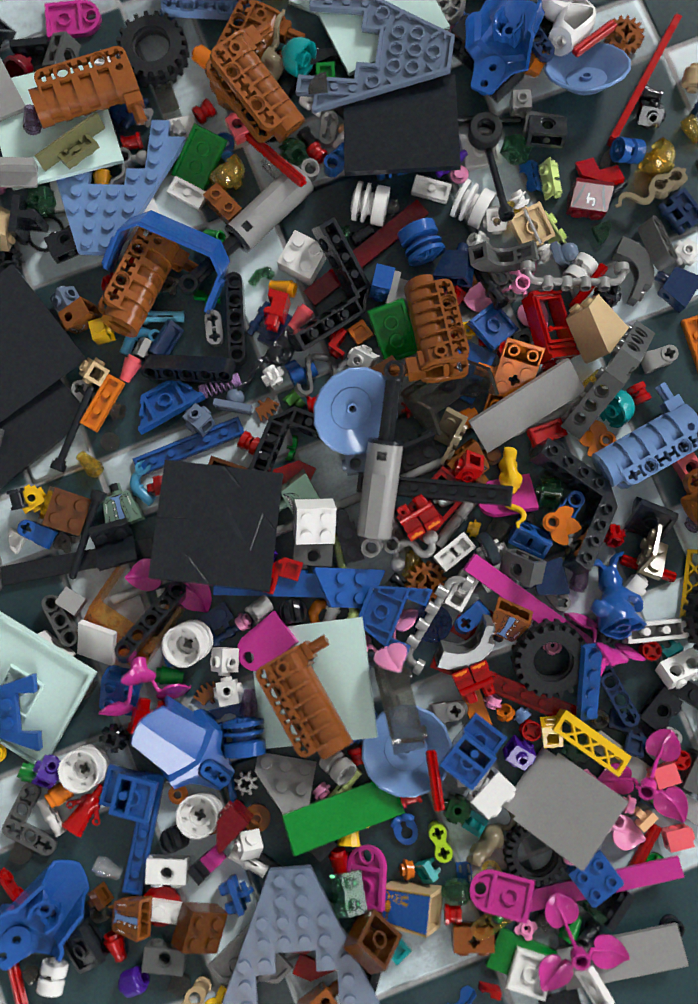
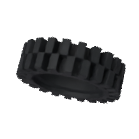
[502,824,566,887]

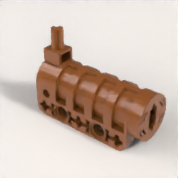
[28,46,147,129]
[97,227,198,338]

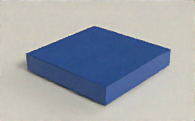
[467,303,519,352]

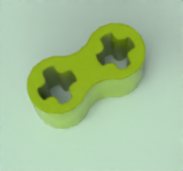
[427,820,453,863]

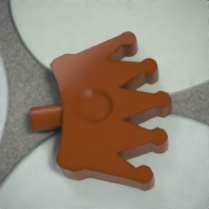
[255,397,279,421]
[193,681,216,705]

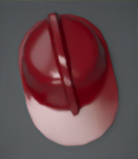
[2,54,34,78]

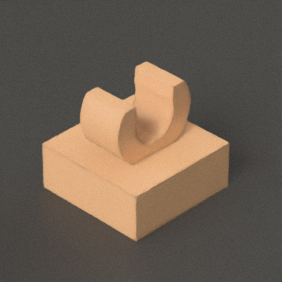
[633,806,659,833]

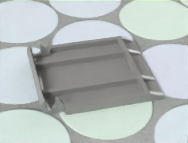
[502,747,629,871]

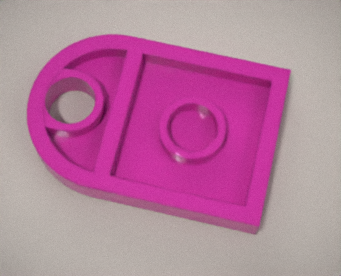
[44,0,101,41]
[477,474,539,517]
[237,611,299,671]
[345,844,387,912]
[470,869,535,924]

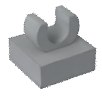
[132,337,152,358]

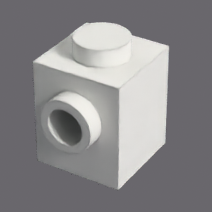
[234,829,264,861]

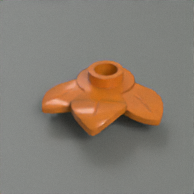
[577,420,616,457]
[542,506,581,545]

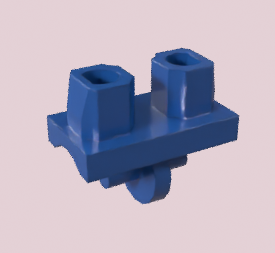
[218,874,254,917]

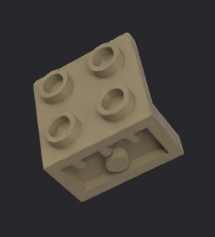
[434,407,468,465]
[636,524,668,581]

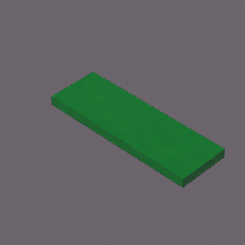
[281,781,405,856]

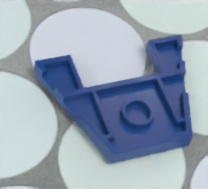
[358,585,433,662]
[0,673,43,751]

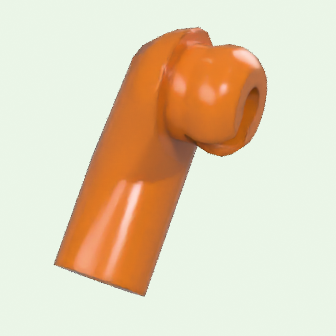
[308,599,326,623]

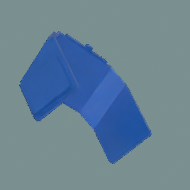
[101,210,230,314]

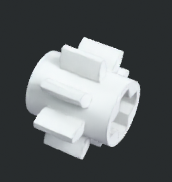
[467,231,490,249]
[261,364,285,388]

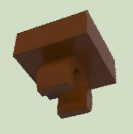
[86,881,114,911]

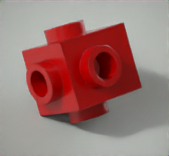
[454,450,484,483]

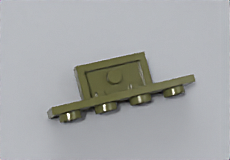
[34,112,105,171]

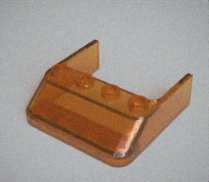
[83,565,186,667]

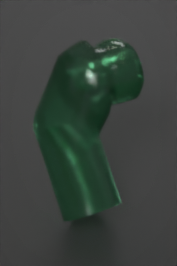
[248,266,275,287]

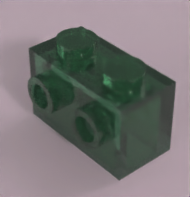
[330,870,368,918]

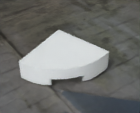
[8,528,28,554]

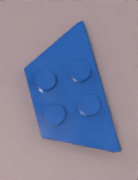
[138,381,206,435]
[312,567,385,608]

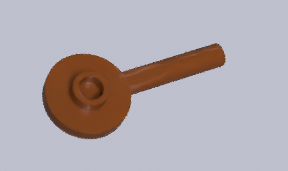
[209,803,271,835]

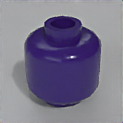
[118,966,150,998]

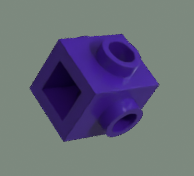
[503,735,537,771]
[31,755,61,790]

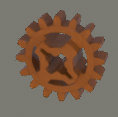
[604,15,645,56]
[404,561,446,603]

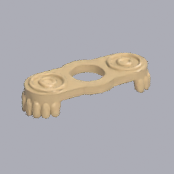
[182,976,212,1004]

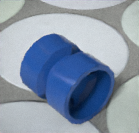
[610,137,647,164]

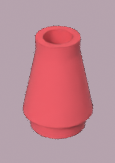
[288,303,314,331]
[119,354,143,383]

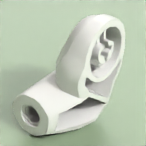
[537,0,596,56]

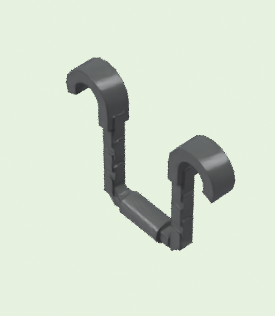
[295,354,337,397]

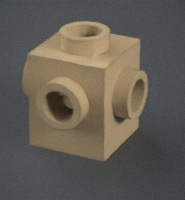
[79,357,110,386]

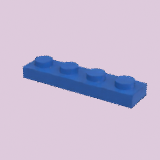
[576,643,602,721]

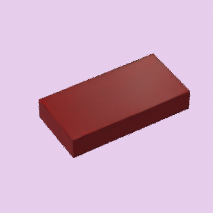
[526,418,568,448]

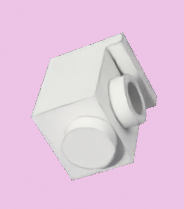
[623,574,648,605]

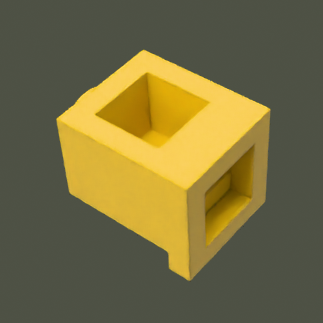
[88,318,116,345]
[540,716,564,749]

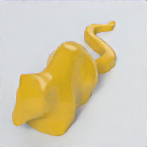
[498,447,527,529]

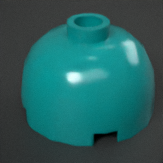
[281,37,316,78]
[599,389,635,428]

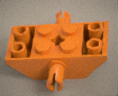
[475,337,545,410]

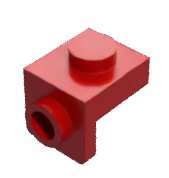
[328,327,347,360]

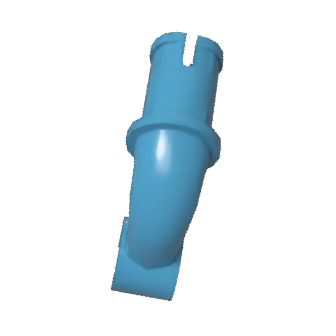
[119,327,160,356]
[130,460,157,506]

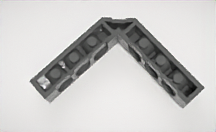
[561,320,655,440]

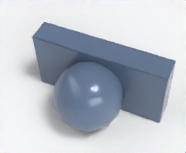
[550,241,578,269]
[213,389,253,415]

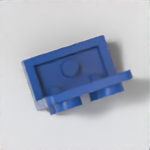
[99,665,144,716]
[564,848,624,907]

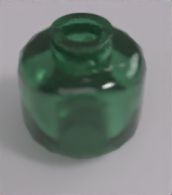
[441,878,471,906]

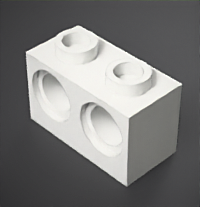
[432,532,476,572]
[655,647,698,690]

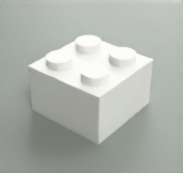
[277,230,326,286]
[293,499,336,545]
[466,766,516,819]

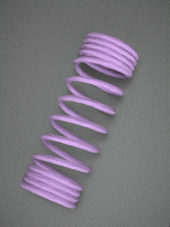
[198,373,241,399]

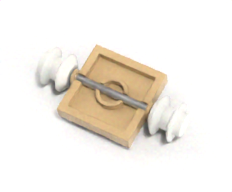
[508,189,556,264]

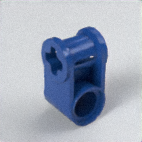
[324,142,344,178]
[553,491,585,519]
[17,520,58,550]
[454,599,492,634]

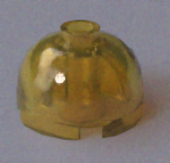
[638,137,676,177]
[209,154,246,191]

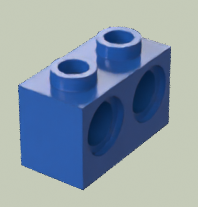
[369,263,395,302]
[508,518,553,560]

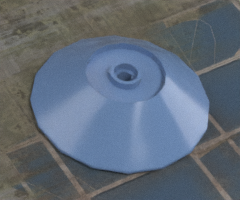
[544,42,631,95]
[314,367,398,455]
[362,705,452,797]

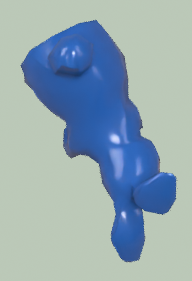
[590,551,647,640]

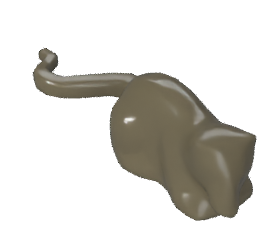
[261,9,285,81]
[615,167,688,208]
[466,811,517,867]

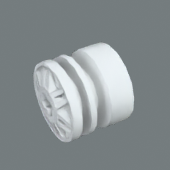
[450,179,497,230]
[351,181,390,227]
[162,620,213,667]
[58,744,110,793]
[176,792,223,839]

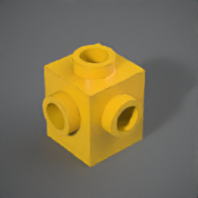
[22,484,46,514]

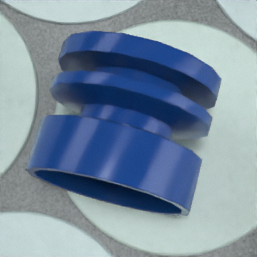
[398,218,446,266]
[222,716,267,759]

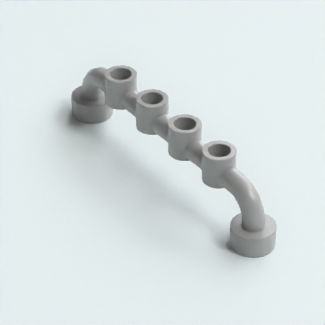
[520,260,630,292]
[405,575,475,675]

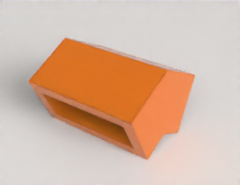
[524,51,548,78]

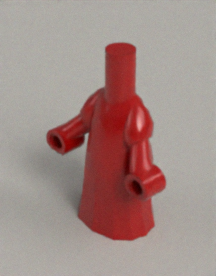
[61,783,104,837]

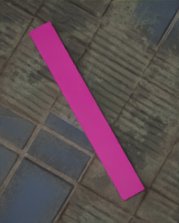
[463,554,598,644]
[530,855,684,912]

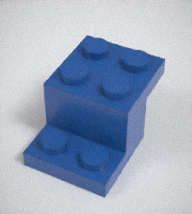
[440,712,507,791]
[99,764,159,824]

